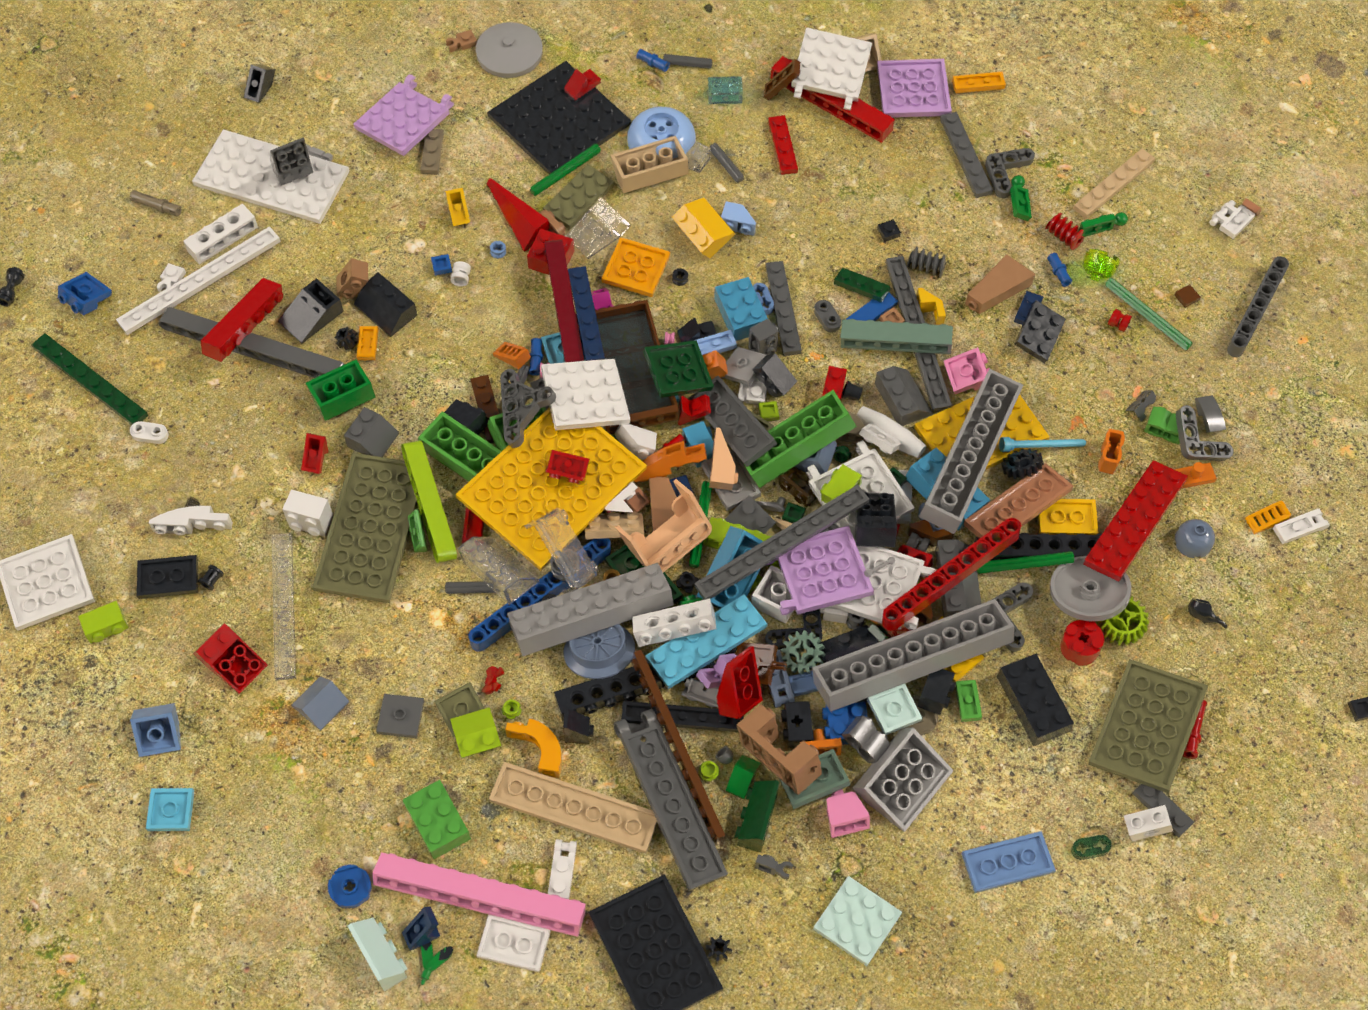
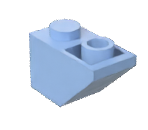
[721,201,756,236]

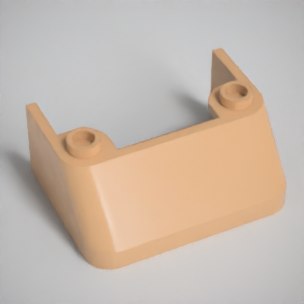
[615,479,712,572]

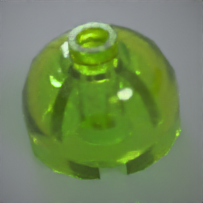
[1083,249,1120,281]

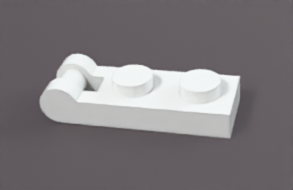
[1273,509,1330,545]
[548,839,577,899]

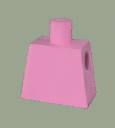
[826,789,870,838]

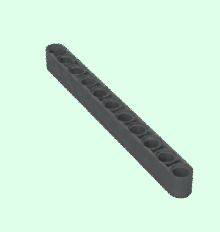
[158,307,345,378]

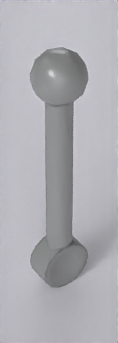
[864,557,895,577]

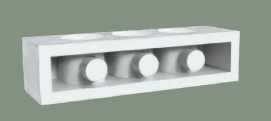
[183,204,258,265]
[632,599,717,647]

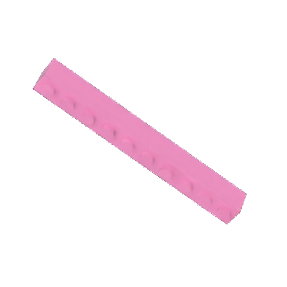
[372,852,586,937]

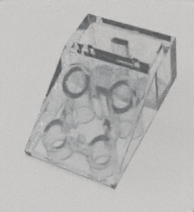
[566,197,631,259]

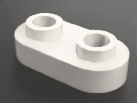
[130,421,169,444]

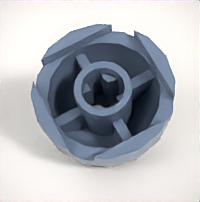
[1175,519,1215,558]

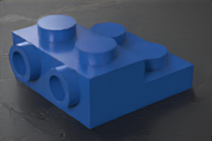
[58,272,112,316]
[822,702,868,745]

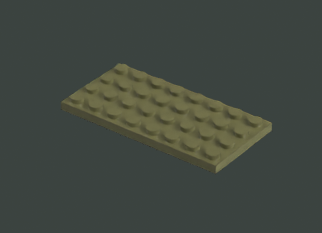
[312,453,417,603]

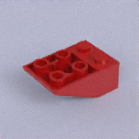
[193,623,268,694]

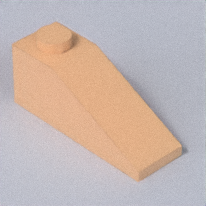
[709,428,738,490]

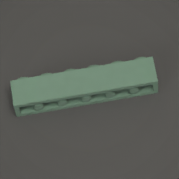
[840,319,953,354]

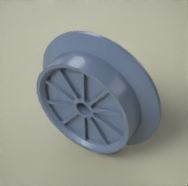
[564,624,635,679]

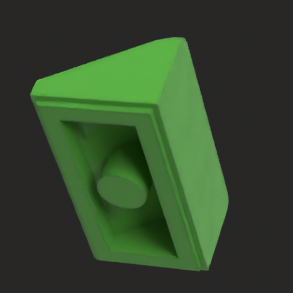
[408,510,428,553]

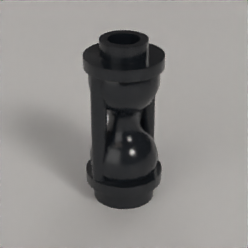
[0,267,25,307]

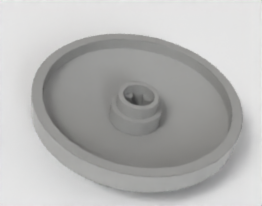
[476,22,543,78]
[1050,556,1131,621]

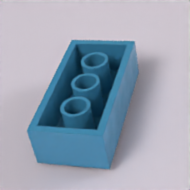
[905,448,990,531]

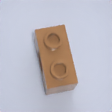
[336,258,368,299]

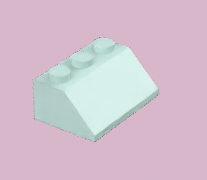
[347,918,407,992]

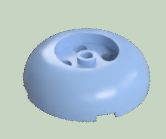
[627,107,696,159]

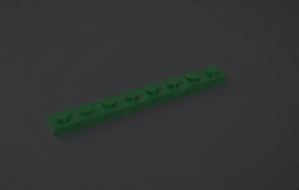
[31,333,149,425]

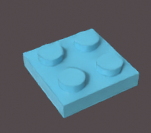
[146,788,194,831]

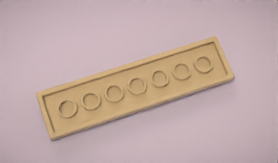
[489,762,657,854]

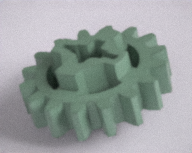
[781,630,825,675]

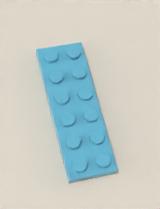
[645,595,767,689]

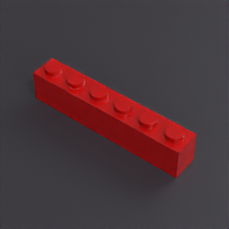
[201,277,284,362]

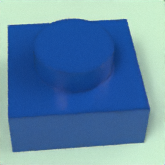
[431,254,452,276]

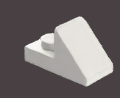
[605,481,638,512]

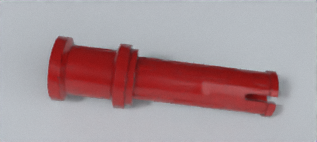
[1183,700,1207,759]

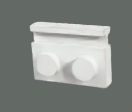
[738,378,767,405]

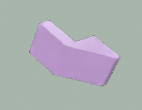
[696,654,736,689]

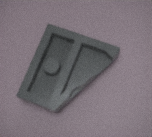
[724,495,776,534]

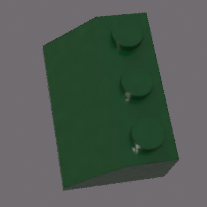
[734,780,780,853]

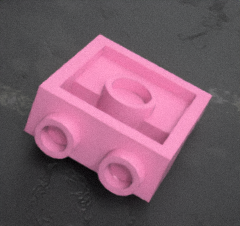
[944,347,990,394]

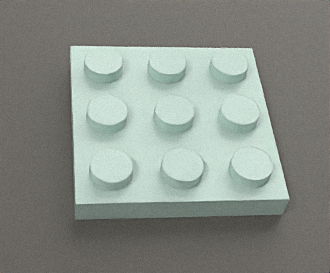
[813,876,902,966]

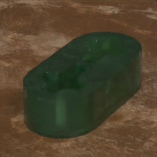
[1071,835,1112,860]

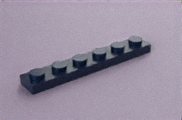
[568,266,605,361]

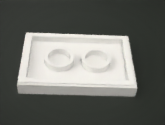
[476,914,551,973]

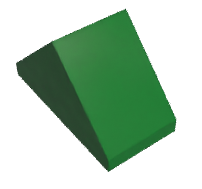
[725,755,761,799]

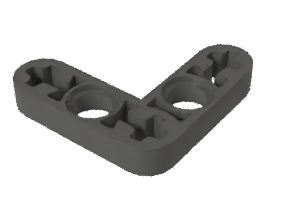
[985,148,1035,198]
[1176,405,1234,461]
[990,583,1033,652]

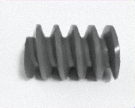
[907,246,946,278]

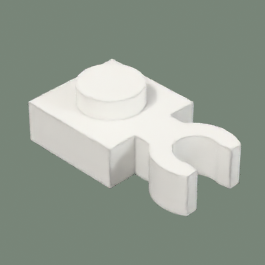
[157,263,186,292]

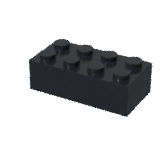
[997,654,1074,747]

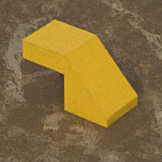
[916,287,946,325]

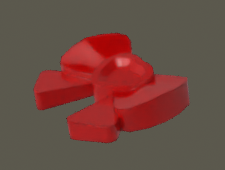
[481,666,505,695]

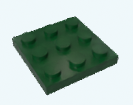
[643,340,714,398]

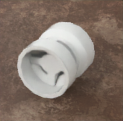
[450,261,471,287]

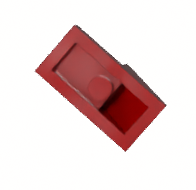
[564,69,601,100]
[678,394,711,426]
[301,433,329,474]

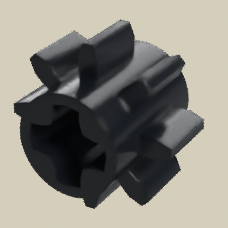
[335,326,359,350]
[705,935,733,964]

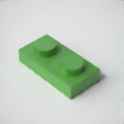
[955,680,982,722]

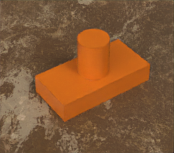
[1174,462,1217,489]
[800,729,842,756]

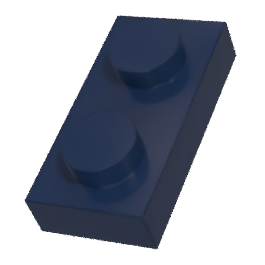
[1014,291,1043,325]

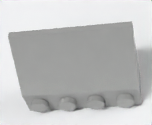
[853,728,954,832]

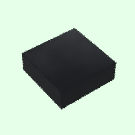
[1348,697,1368,722]

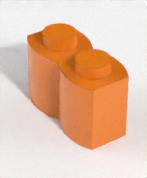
[1098,429,1125,474]

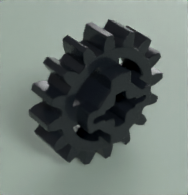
[1001,449,1044,479]

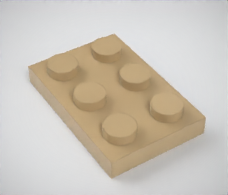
[585,512,644,539]

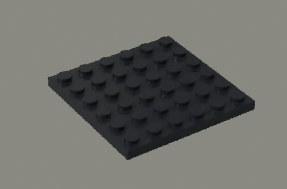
[487,61,631,174]

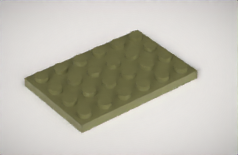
[1088,659,1208,794]

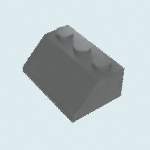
[875,366,933,426]

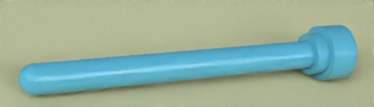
[999,437,1086,452]

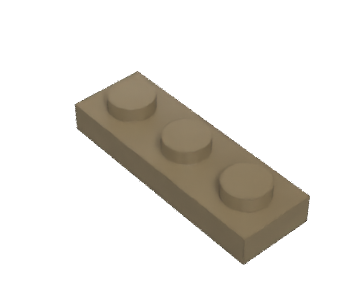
[420,129,444,175]

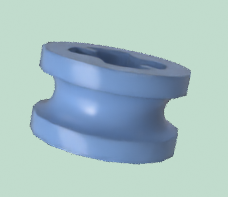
[490,241,506,259]

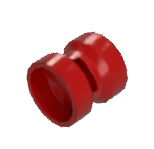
[1107,309,1132,332]

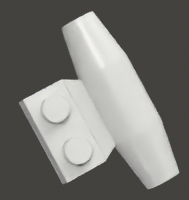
[857,406,926,458]

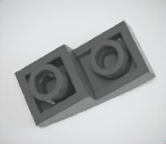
[1195,395,1226,433]

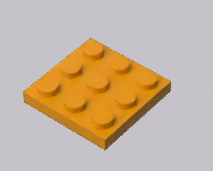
[602,237,670,297]

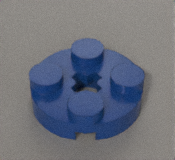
[328,864,372,908]

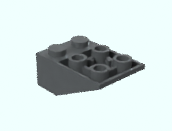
[270,137,314,185]

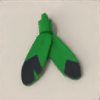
[420,942,454,985]

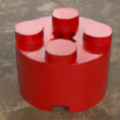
[1060,620,1104,666]

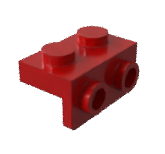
[545,450,590,484]

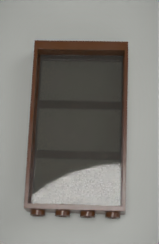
[576,300,679,434]

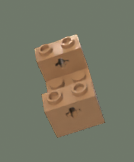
[737,704,822,795]

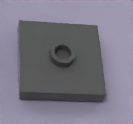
[376,694,425,738]

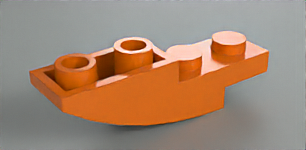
[634,441,707,482]

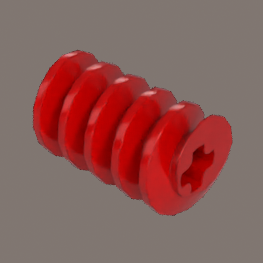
[1045,212,1085,250]

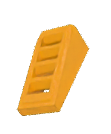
[1245,500,1291,534]

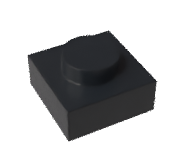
[877,219,901,242]

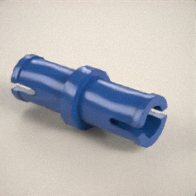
[636,49,670,72]
[1047,253,1072,287]
[529,338,543,376]

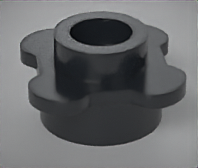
[676,571,699,593]

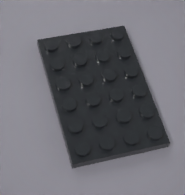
[588,874,723,1010]

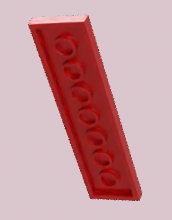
[1083,460,1188,582]

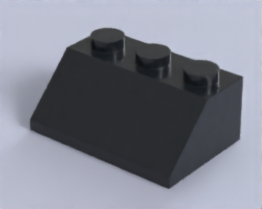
[354,272,418,337]

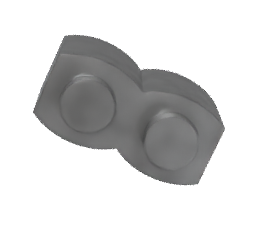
[842,716,890,763]

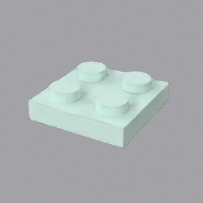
[867,684,922,735]

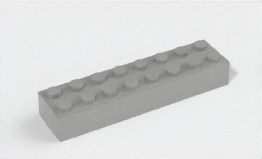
[507,563,674,657]

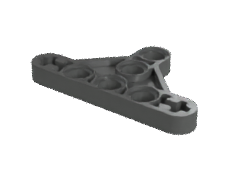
[500,369,556,448]

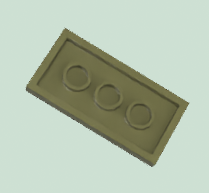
[543,164,615,230]

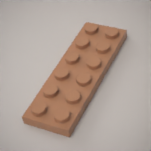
[964,463,1073,542]

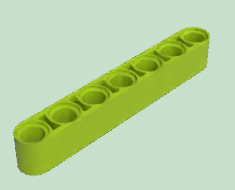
[401,440,457,563]

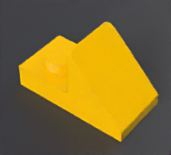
[445,188,470,226]

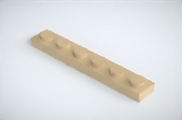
[1073,148,1155,219]

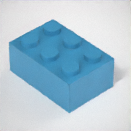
[714,277,768,341]

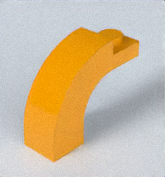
[505,718,562,778]

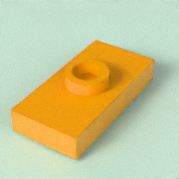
[356,326,379,360]

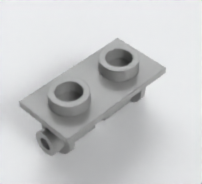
[681,678,719,707]

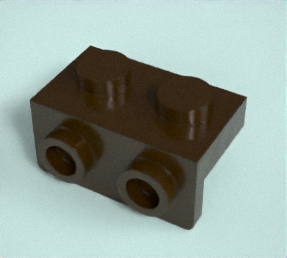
[779,466,817,507]

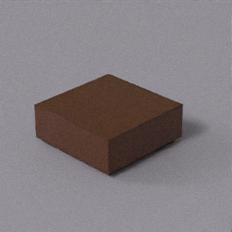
[1174,284,1201,308]

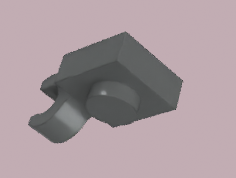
[755,854,793,880]

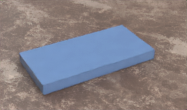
[961,831,1056,893]

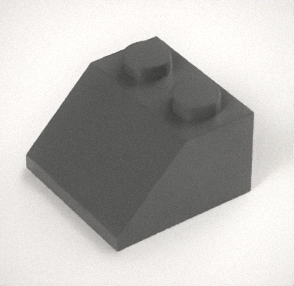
[344,407,399,457]

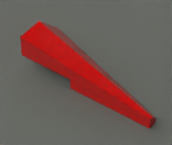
[487,178,549,252]

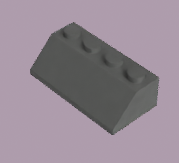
[935,539,982,618]

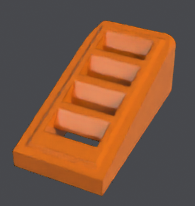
[492,342,531,369]

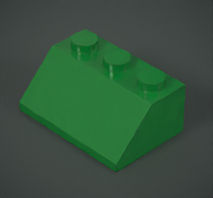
[306,359,376,421]

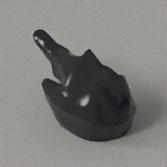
[1188,598,1227,629]

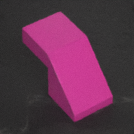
[591,288,614,310]

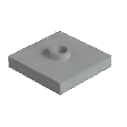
[722,347,766,386]

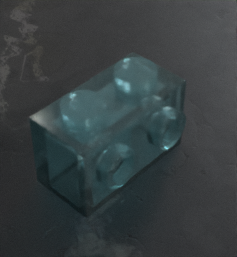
[708,76,743,104]

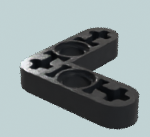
[765,609,823,650]

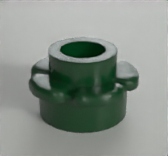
[833,446,852,463]

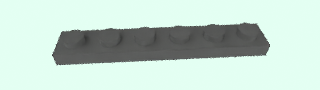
[940,111,993,198]
[765,261,802,356]

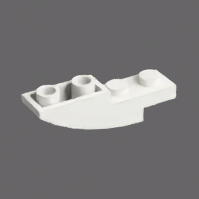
[149,506,233,535]

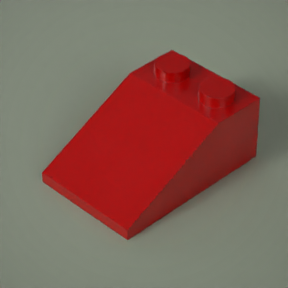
[716,646,763,719]

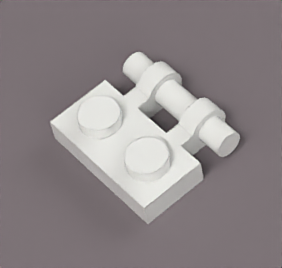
[1209,200,1256,239]

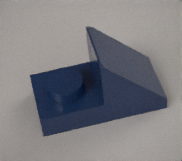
[402,906,440,950]

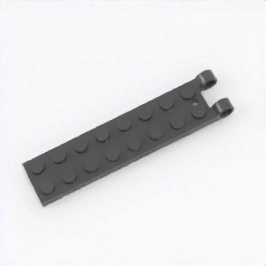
[613,709,728,891]

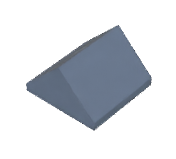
[292,676,349,731]

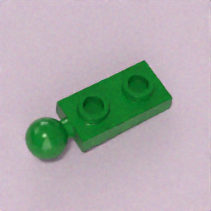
[1010,175,1032,221]
[1078,212,1128,237]

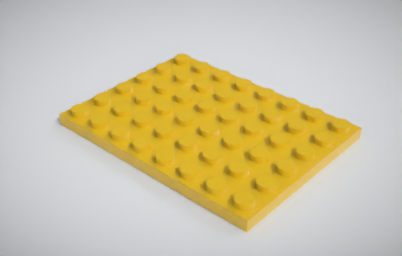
[456,407,647,571]

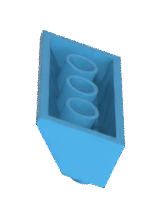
[697,526,763,609]

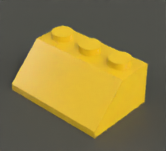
[672,197,735,259]

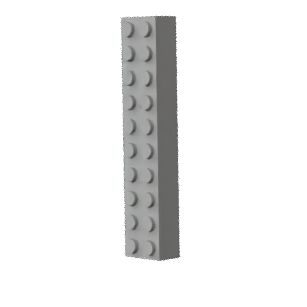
[919,369,1023,534]
[812,599,1014,712]

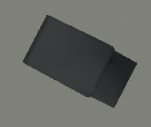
[677,317,717,342]

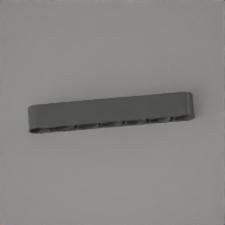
[1227,256,1289,357]

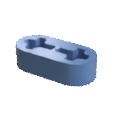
[753,283,774,315]

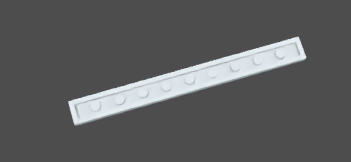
[116,226,281,335]

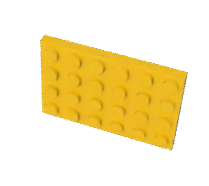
[914,394,1050,470]

